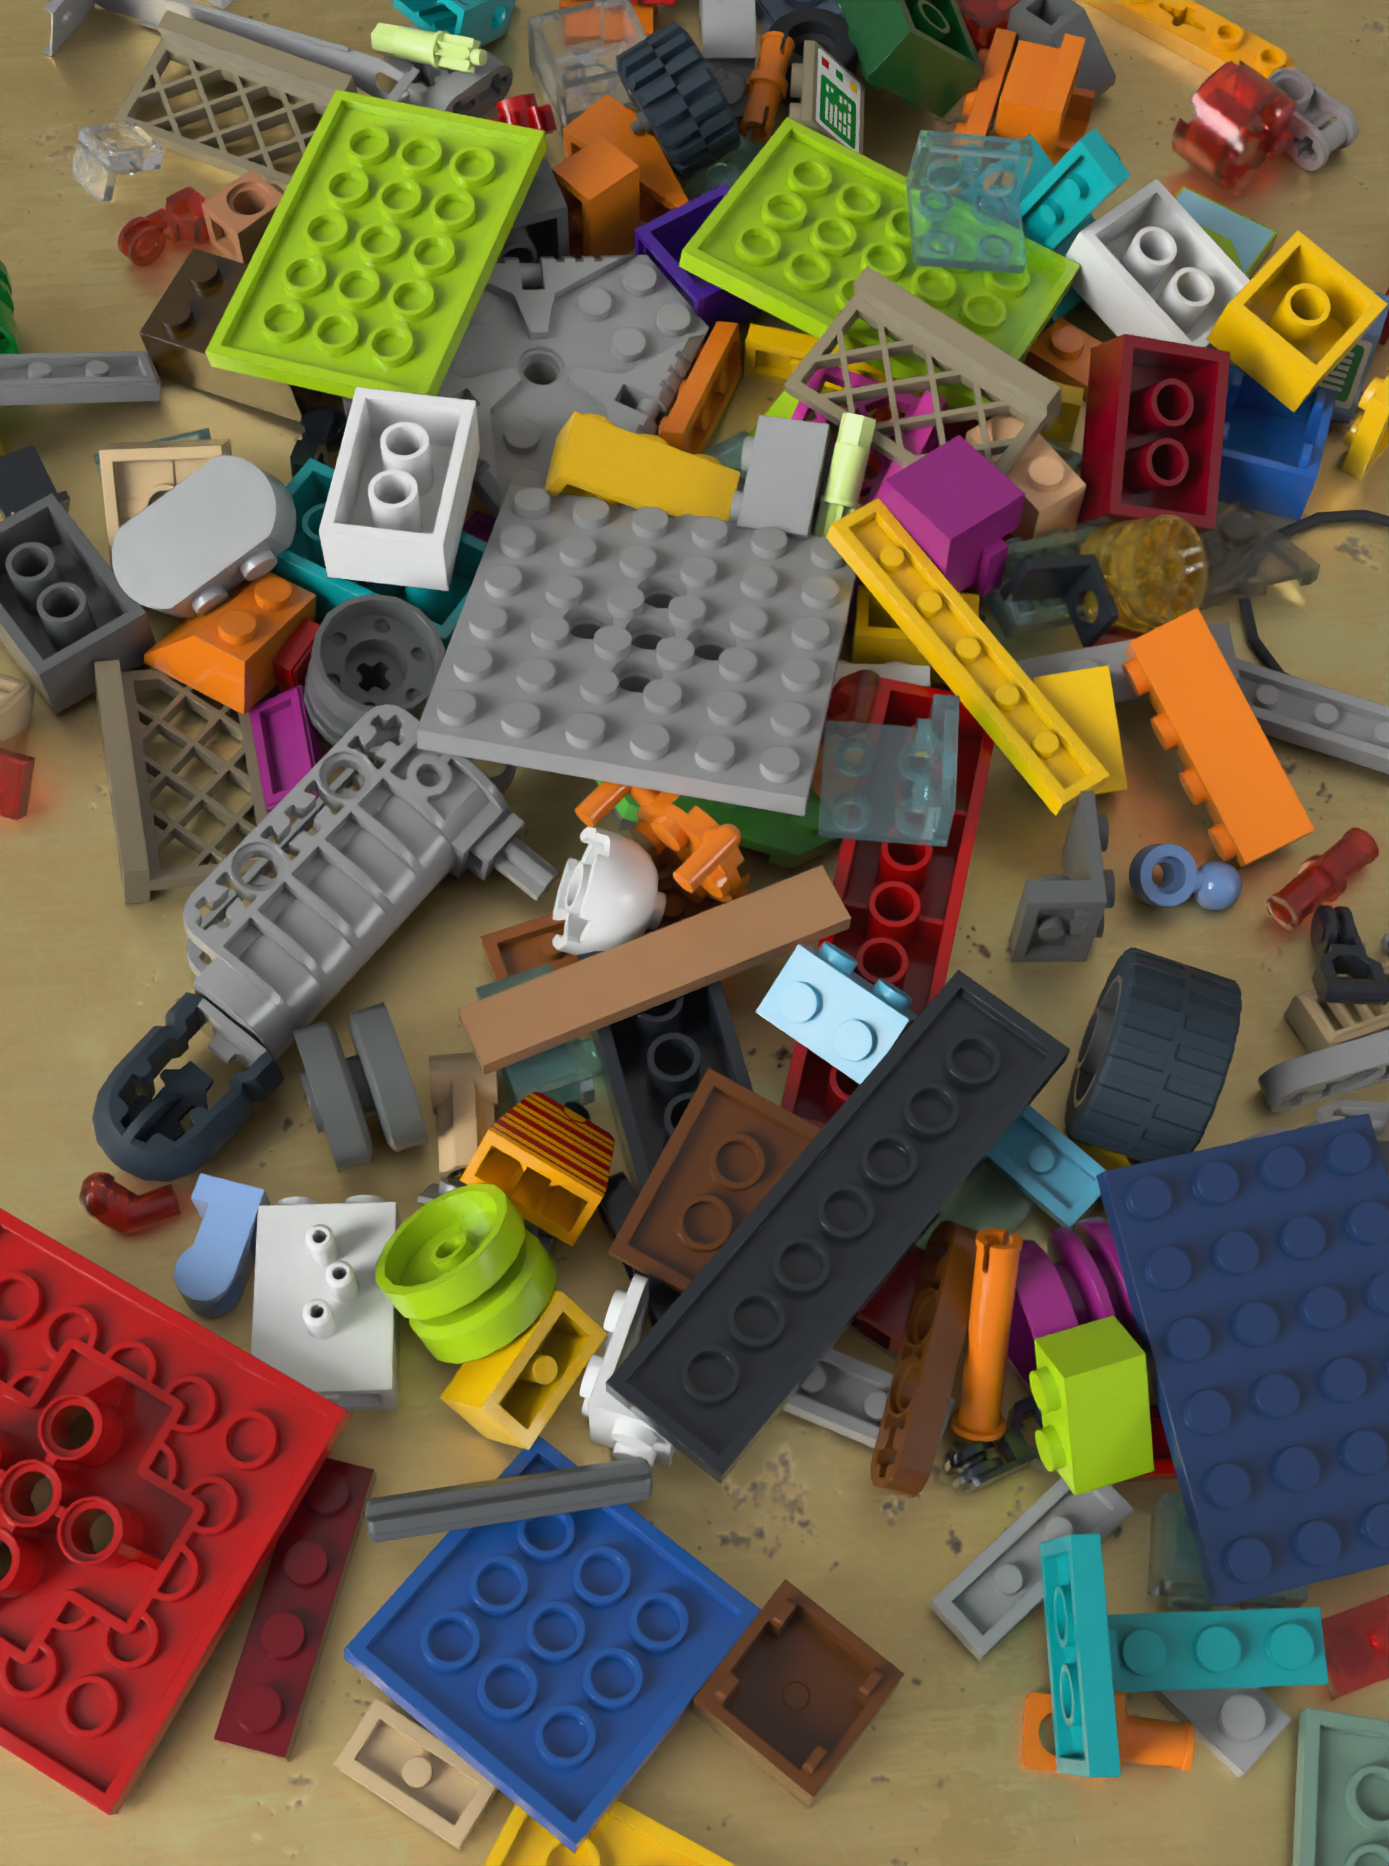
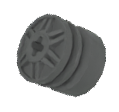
[304,594,445,753]

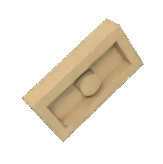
[333,1698,498,1851]

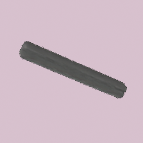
[365,1457,653,1542]

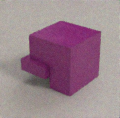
[882,435,1025,597]

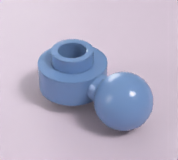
[1129,844,1242,911]

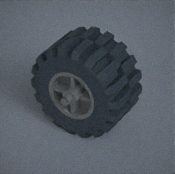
[616,21,741,180]

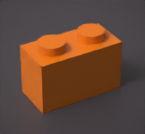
[552,136,640,259]

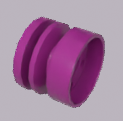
[1007,1216,1143,1392]

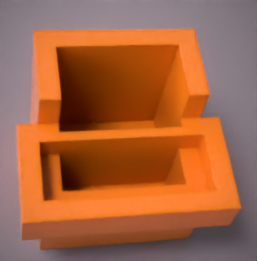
[989,33,1096,166]

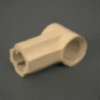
[429,1052,500,1178]

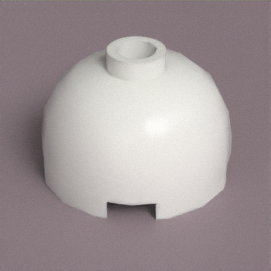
[552,826,666,955]

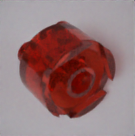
[1172,60,1297,196]

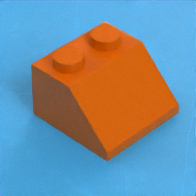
[144,571,316,715]

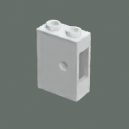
[251,1195,402,1410]

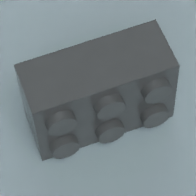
[0,493,156,714]

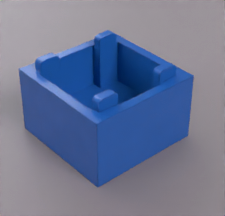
[1218,364,1338,521]

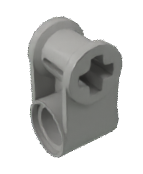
[1253,68,1359,171]

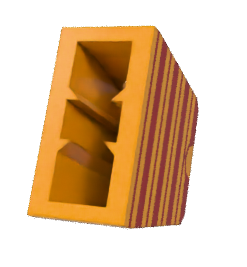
[460,1091,615,1247]

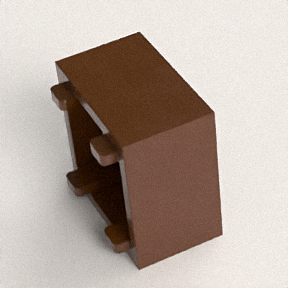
[692,1579,904,1809]

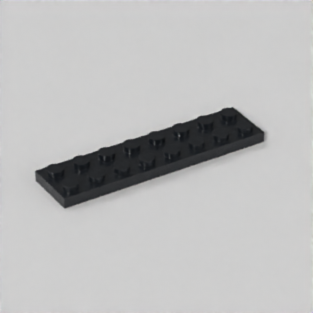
[605,970,1070,1484]

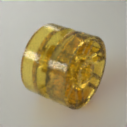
[1080,515,1208,630]

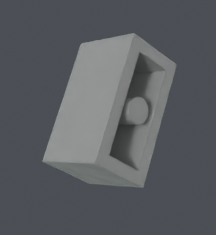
[730,415,834,539]

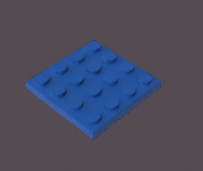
[344,1436,761,1854]

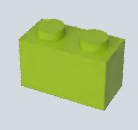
[1029,1315,1154,1496]

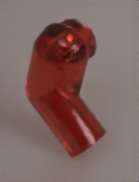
[79,1171,182,1234]

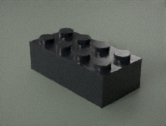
[577,950,754,1198]

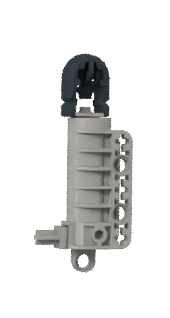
[92,704,560,1182]

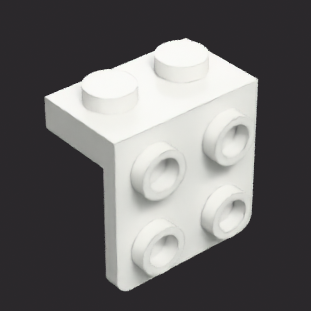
[580,1274,676,1469]

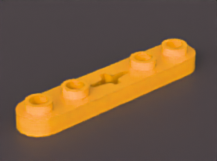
[1081,0,1294,99]

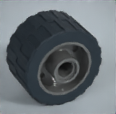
[1065,947,1242,1163]

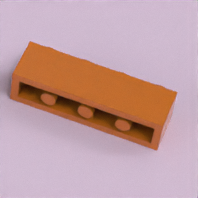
[1121,607,1315,870]

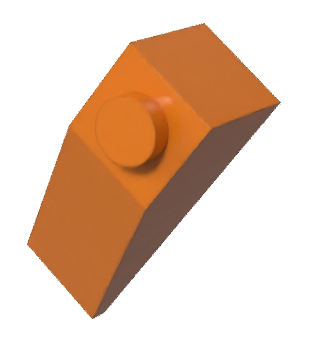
[563,94,689,224]

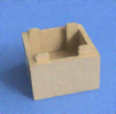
[99,439,232,571]

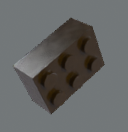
[139,248,323,422]

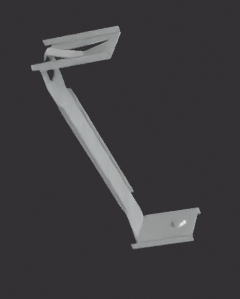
[43,0,420,104]

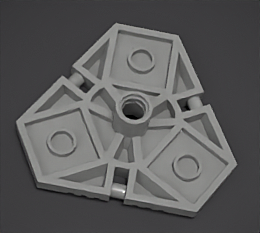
[437,255,709,519]

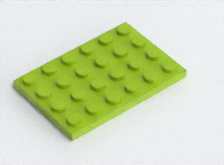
[205,89,548,399]
[679,117,1081,421]

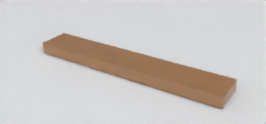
[458,865,851,1075]

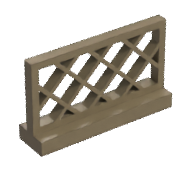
[113,10,358,191]
[784,266,1061,476]
[94,660,275,904]

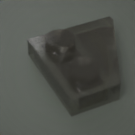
[1153,500,1320,610]

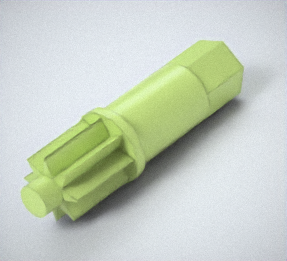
[371,22,487,74]
[813,413,876,537]

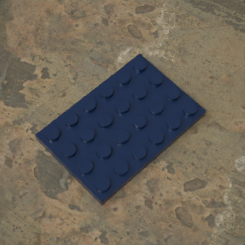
[1096,1113,1389,1607]

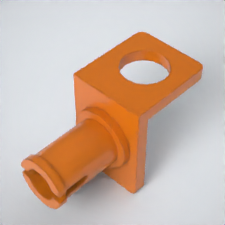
[1020,1691,1195,1780]

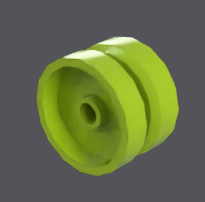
[375,1183,558,1364]

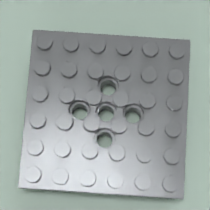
[417,485,857,816]

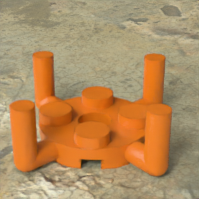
[575,781,752,903]

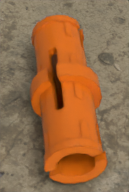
[739,31,795,143]

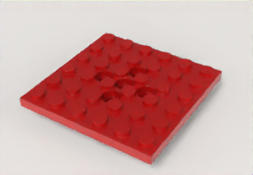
[0,1208,353,1815]

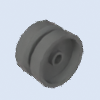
[293,1002,428,1172]

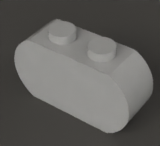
[112,455,296,618]

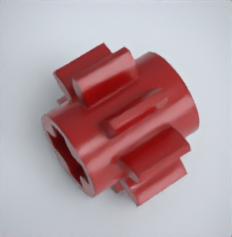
[491,93,557,148]

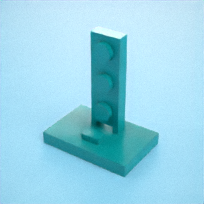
[947,128,1131,330]
[1039,1533,1329,1778]

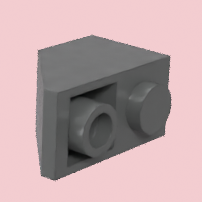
[1007,0,1116,100]

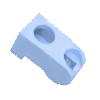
[174,1173,271,1318]

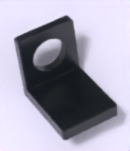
[0,445,70,519]
[1000,553,1120,648]

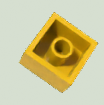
[1206,230,1388,413]

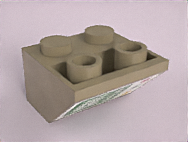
[788,40,865,155]

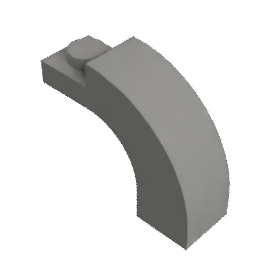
[699,0,756,119]

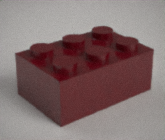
[1077,334,1230,538]

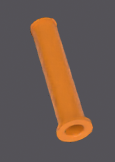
[950,1228,1023,1442]

